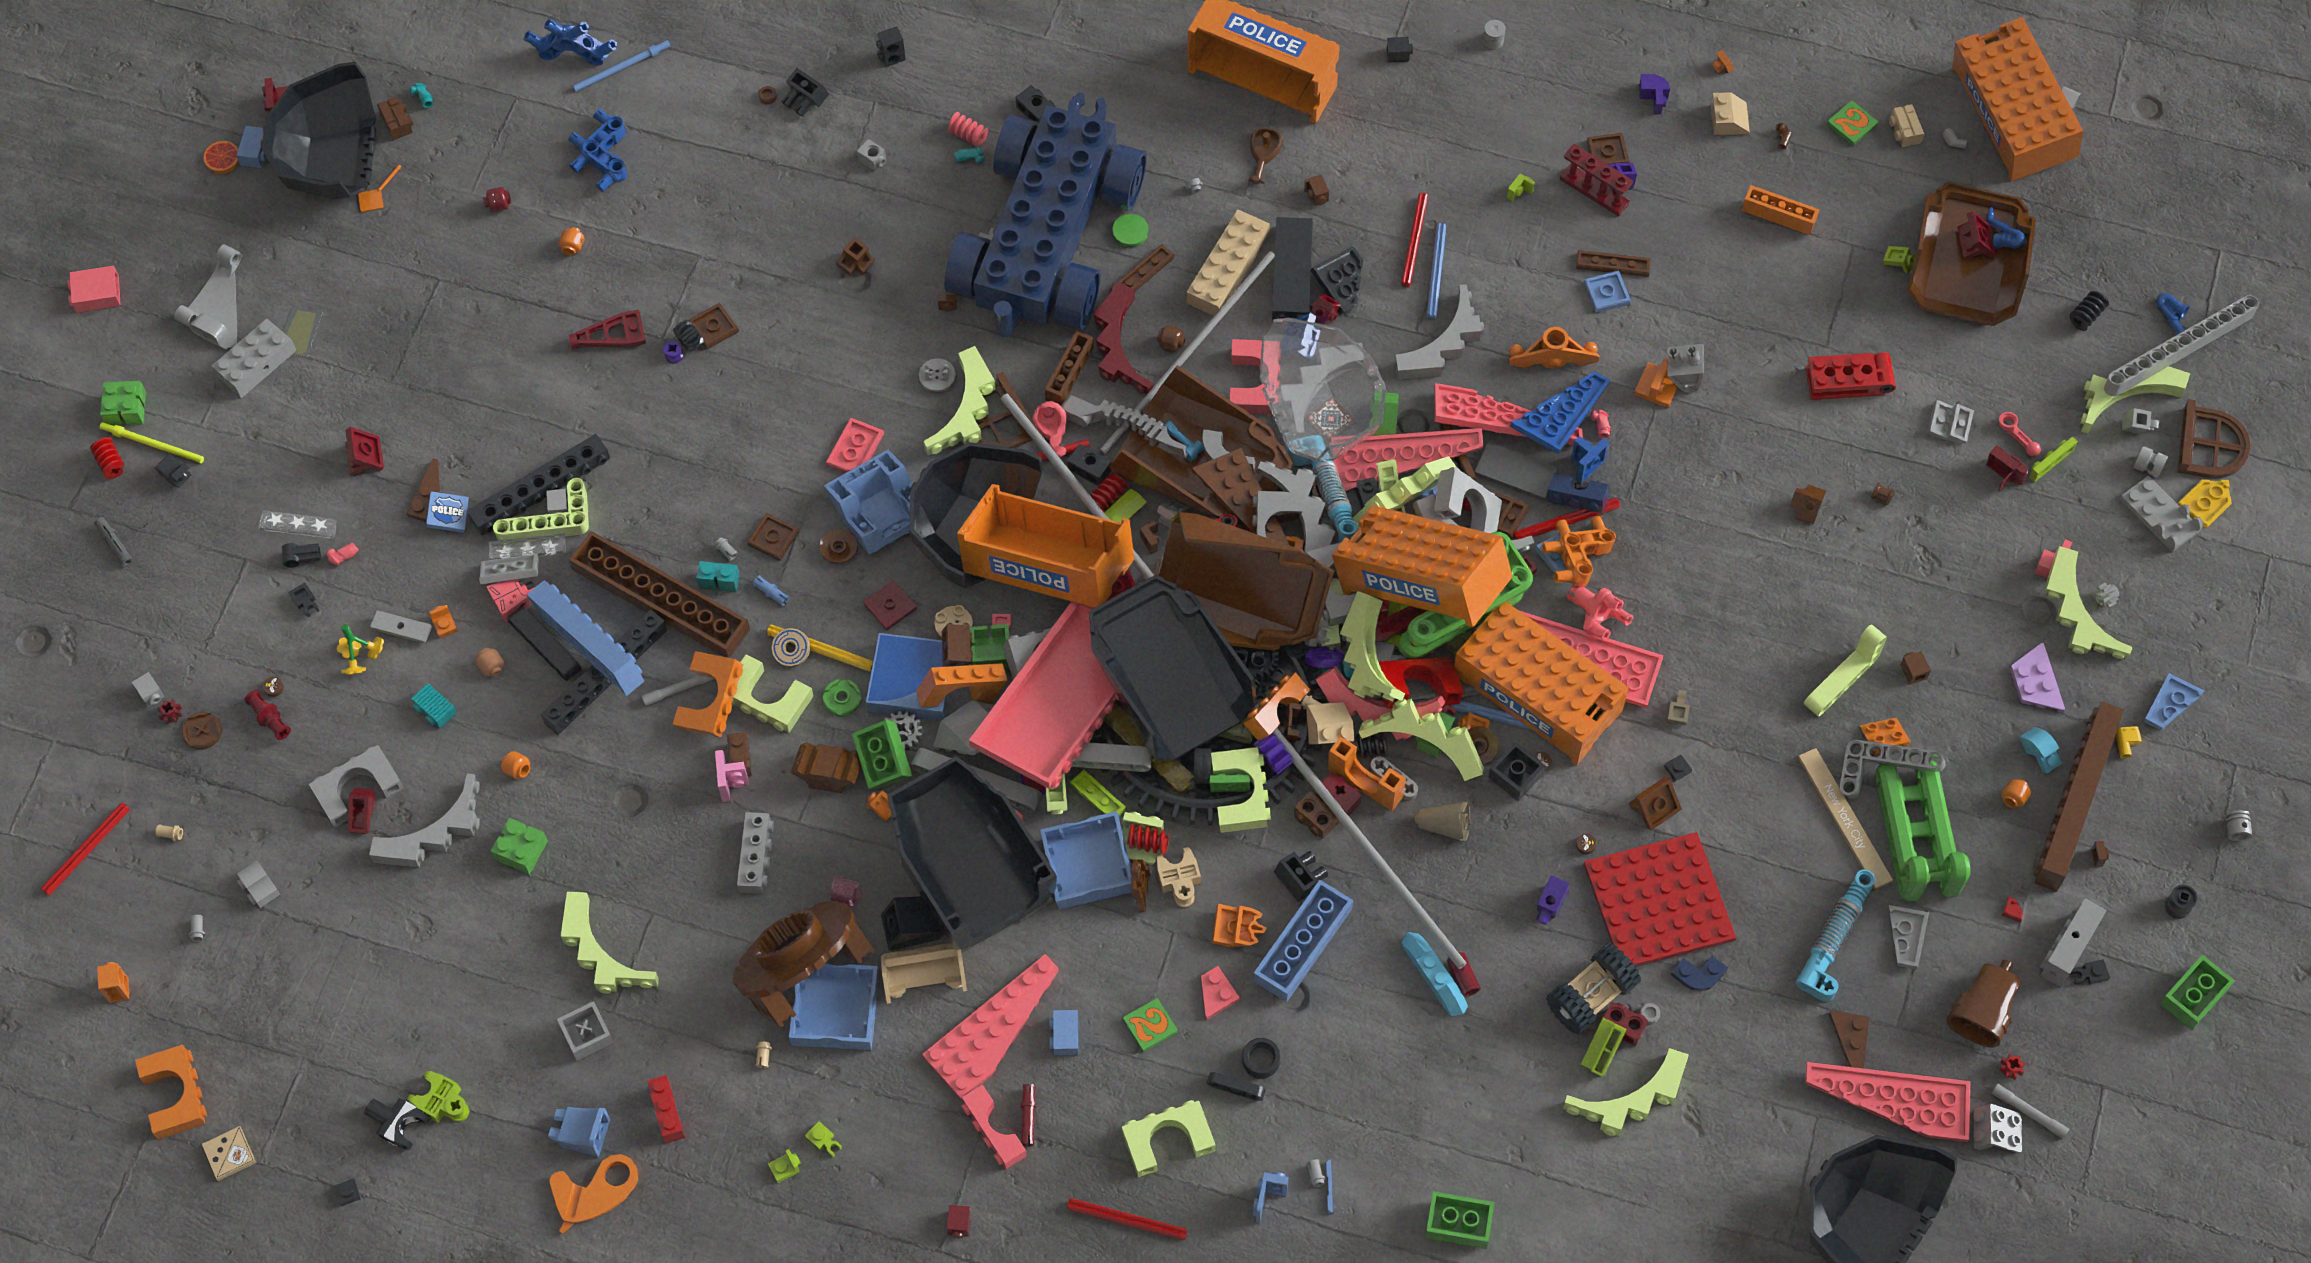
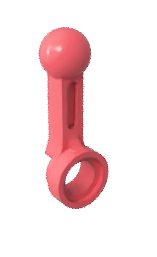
[1999,412,2041,457]

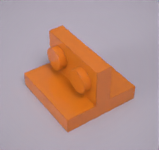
[1634,358,1678,408]

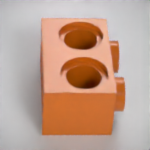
[97,962,129,1003]

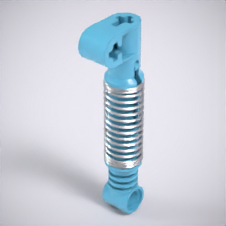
[1289,436,1358,542]
[1795,869,1875,1002]

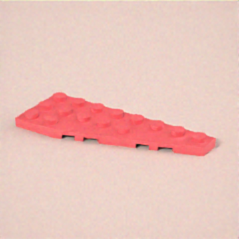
[1434,383,1583,445]
[1520,611,1663,708]
[922,954,1059,1100]
[1805,1062,1970,1142]

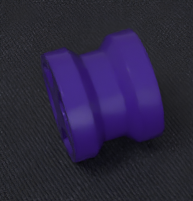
[663,340,683,364]

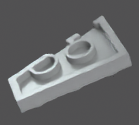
[1889,905,1929,970]

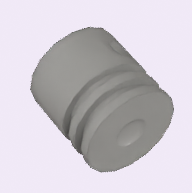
[1483,20,1506,49]
[2226,810,2252,841]

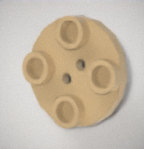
[934,605,973,638]

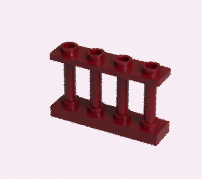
[1559,144,1633,217]

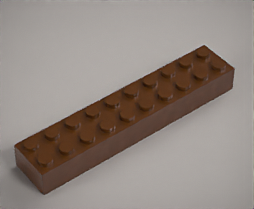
[569,531,750,658]
[2033,701,2124,892]

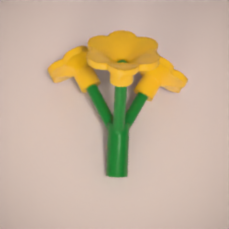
[337,624,384,674]

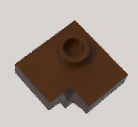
[836,237,875,276]
[1790,484,1826,524]

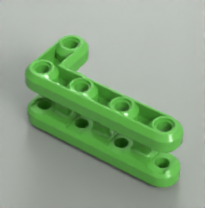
[1399,532,1533,659]
[1875,760,1970,902]

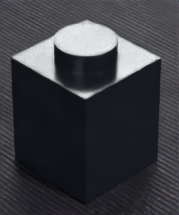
[1386,37,1413,63]

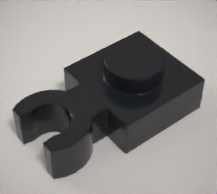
[288,583,319,617]
[2071,959,2110,985]

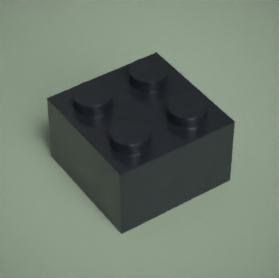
[1488,742,1545,802]

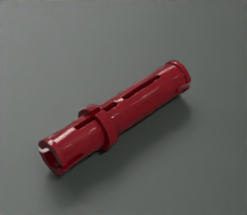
[1021,1084,1037,1147]

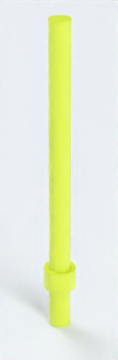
[100,422,204,464]

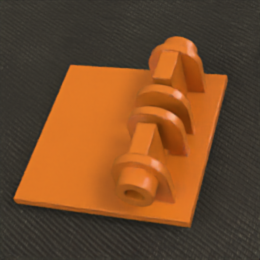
[1859,717,1911,756]

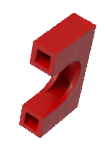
[1378,657,1464,708]

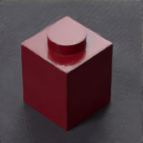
[947,1205,971,1239]

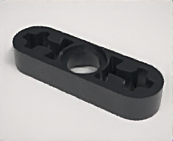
[1206,1072,1266,1101]

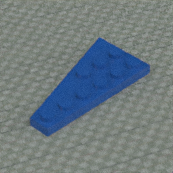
[1510,371,1610,454]

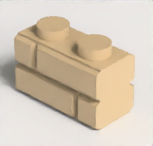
[1889,104,1924,147]

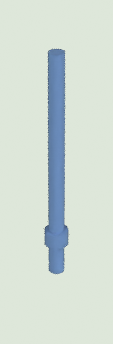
[573,40,671,92]

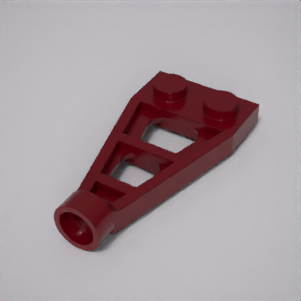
[569,309,646,349]

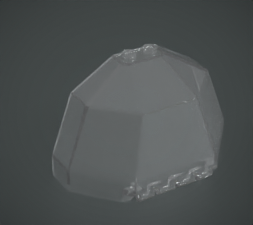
[1260,318,1386,462]

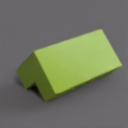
[1581,1018,1627,1077]

